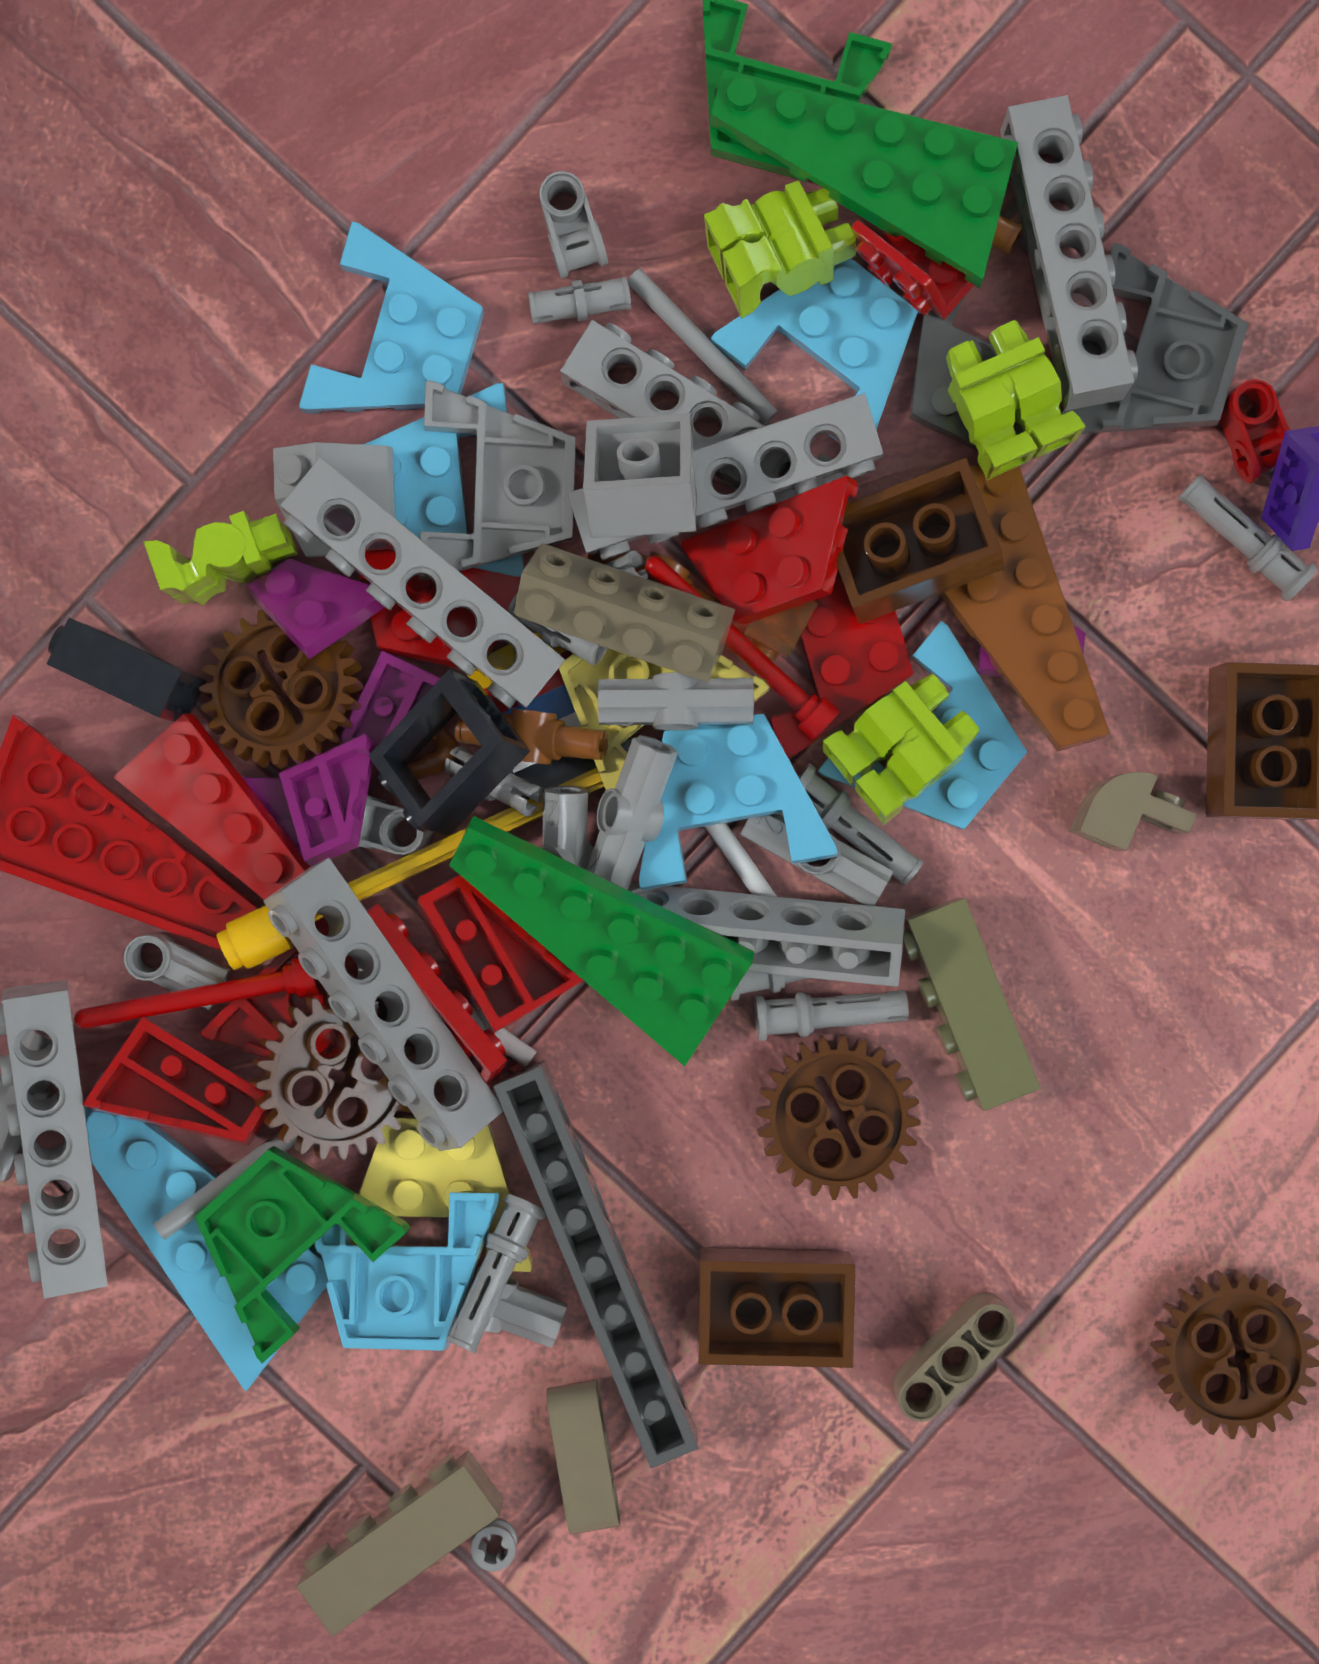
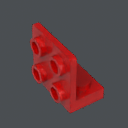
[851,220,974,321]

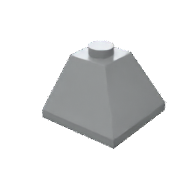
[273,442,395,558]

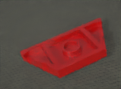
[681,475,858,625]
[360,549,521,671]
[200,918,378,1057]

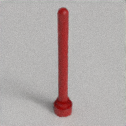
[645,556,840,740]
[74,958,322,1029]

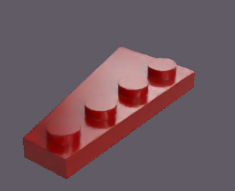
[113,713,311,900]
[367,904,507,1089]

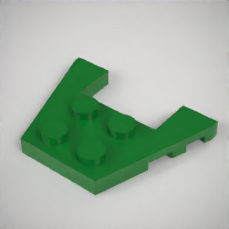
[702,0,892,180]
[195,1146,411,1364]

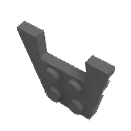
[1062,243,1249,434]
[909,295,1103,451]

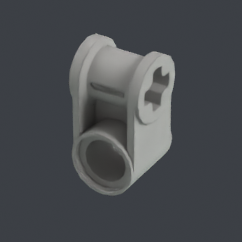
[539,171,608,279]
[359,795,432,855]

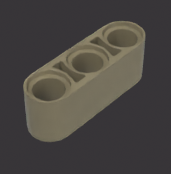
[892,1292,1017,1422]
[546,1380,621,1535]

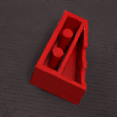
[415,875,583,1033]
[82,1017,273,1146]

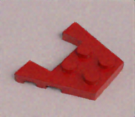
[769,576,914,759]

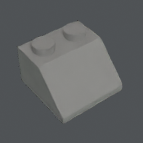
[583,413,696,538]

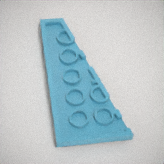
[84,1107,329,1392]

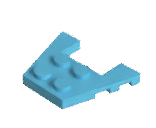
[299,221,484,414]
[711,258,918,442]
[364,383,524,577]
[817,621,1027,830]
[639,713,838,890]
[315,1192,499,1351]

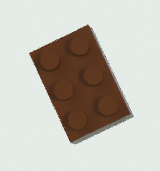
[837,458,1004,624]
[1206,662,1319,820]
[697,1248,855,1368]

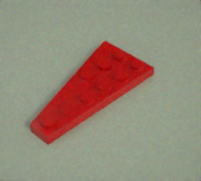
[0,715,261,951]

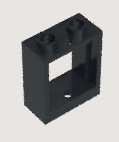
[46,617,207,722]
[369,670,530,836]

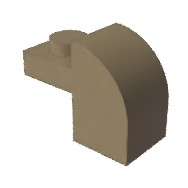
[1069,772,1197,851]

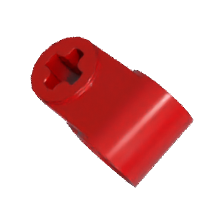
[1219,379,1291,484]

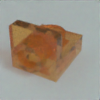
[744,600,818,662]

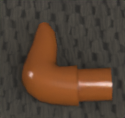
[408,727,459,780]

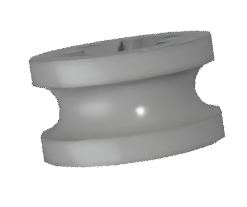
[470,1518,518,1572]

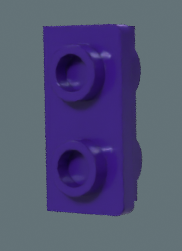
[1261,426,1319,551]

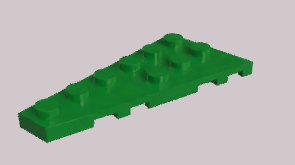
[710,69,1018,289]
[449,816,755,1067]

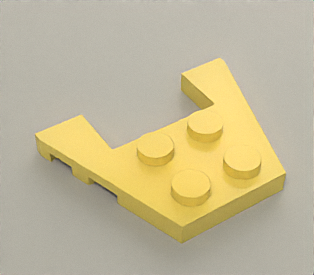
[559,648,770,790]
[351,1115,532,1272]

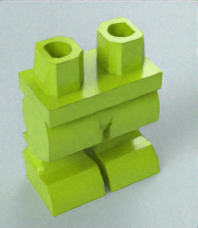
[704,180,856,319]
[946,320,1086,480]
[143,511,298,605]
[823,674,980,825]

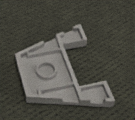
[419,381,576,580]

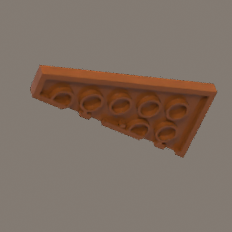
[940,464,1110,752]

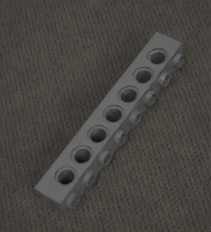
[493,1060,699,1469]

